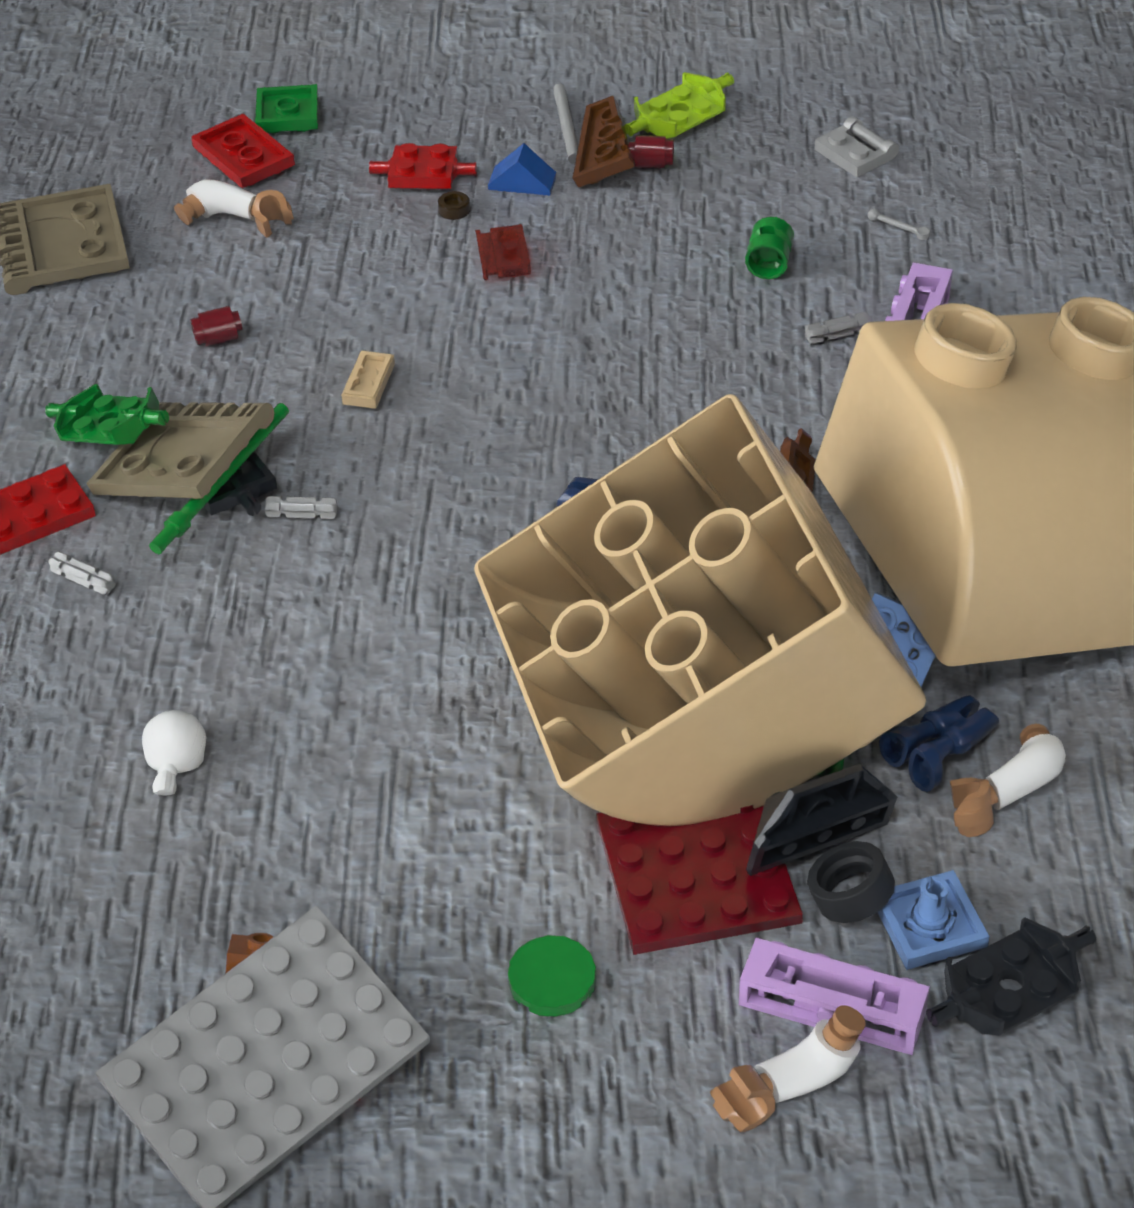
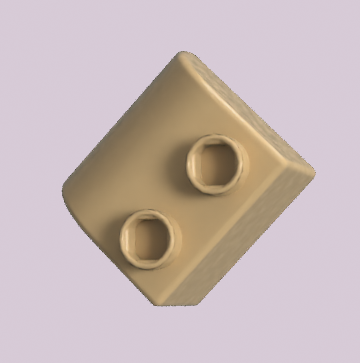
[814,297,1134,666]
[474,394,926,826]

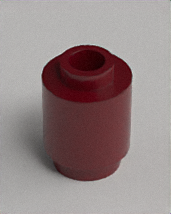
[629,135,674,168]
[190,306,243,347]

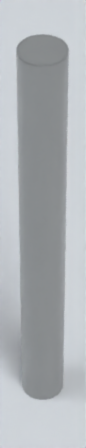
[553,84,578,164]

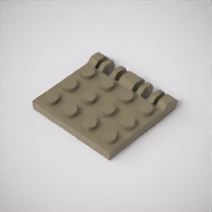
[0,184,130,295]
[86,402,274,499]

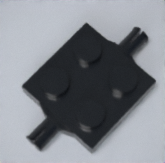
[204,451,277,516]

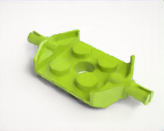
[624,72,734,139]

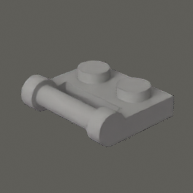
[814,116,899,178]

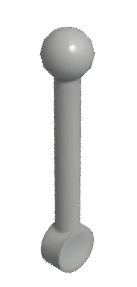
[867,209,930,240]

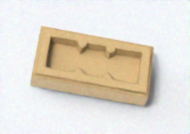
[341,351,395,409]

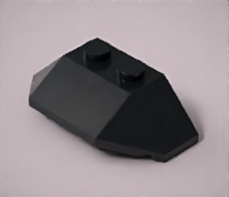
[746,764,898,876]

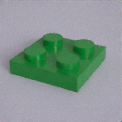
[255,84,319,134]

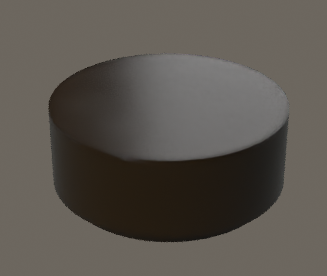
[438,191,470,220]

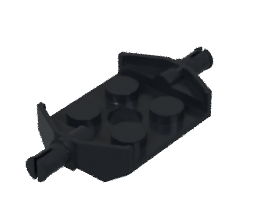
[926,917,1096,1036]

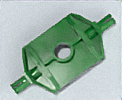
[45,384,169,445]

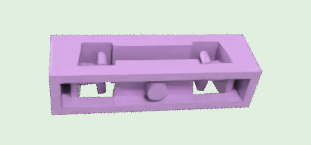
[885,262,953,321]
[739,938,930,1055]

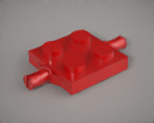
[369,143,477,189]

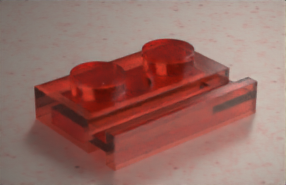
[475,224,531,280]

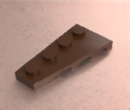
[573,96,635,188]

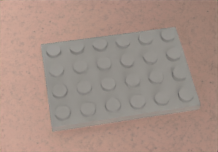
[95,905,430,1208]

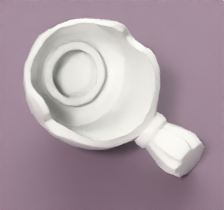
[142,710,206,796]

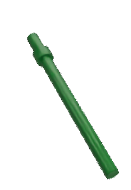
[149,403,289,554]

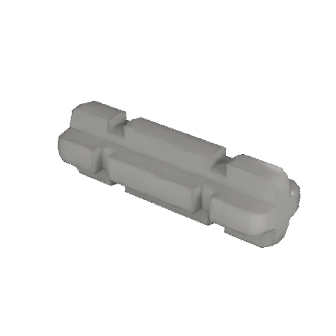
[805,311,871,344]
[265,496,338,519]
[48,551,116,595]

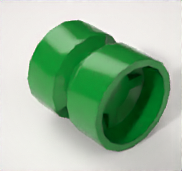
[745,217,794,279]

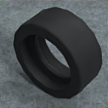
[807,841,895,923]

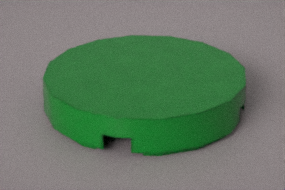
[508,935,596,1017]

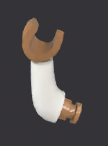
[174,179,294,238]
[950,724,1066,837]
[710,1005,866,1132]

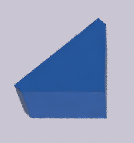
[488,143,556,196]

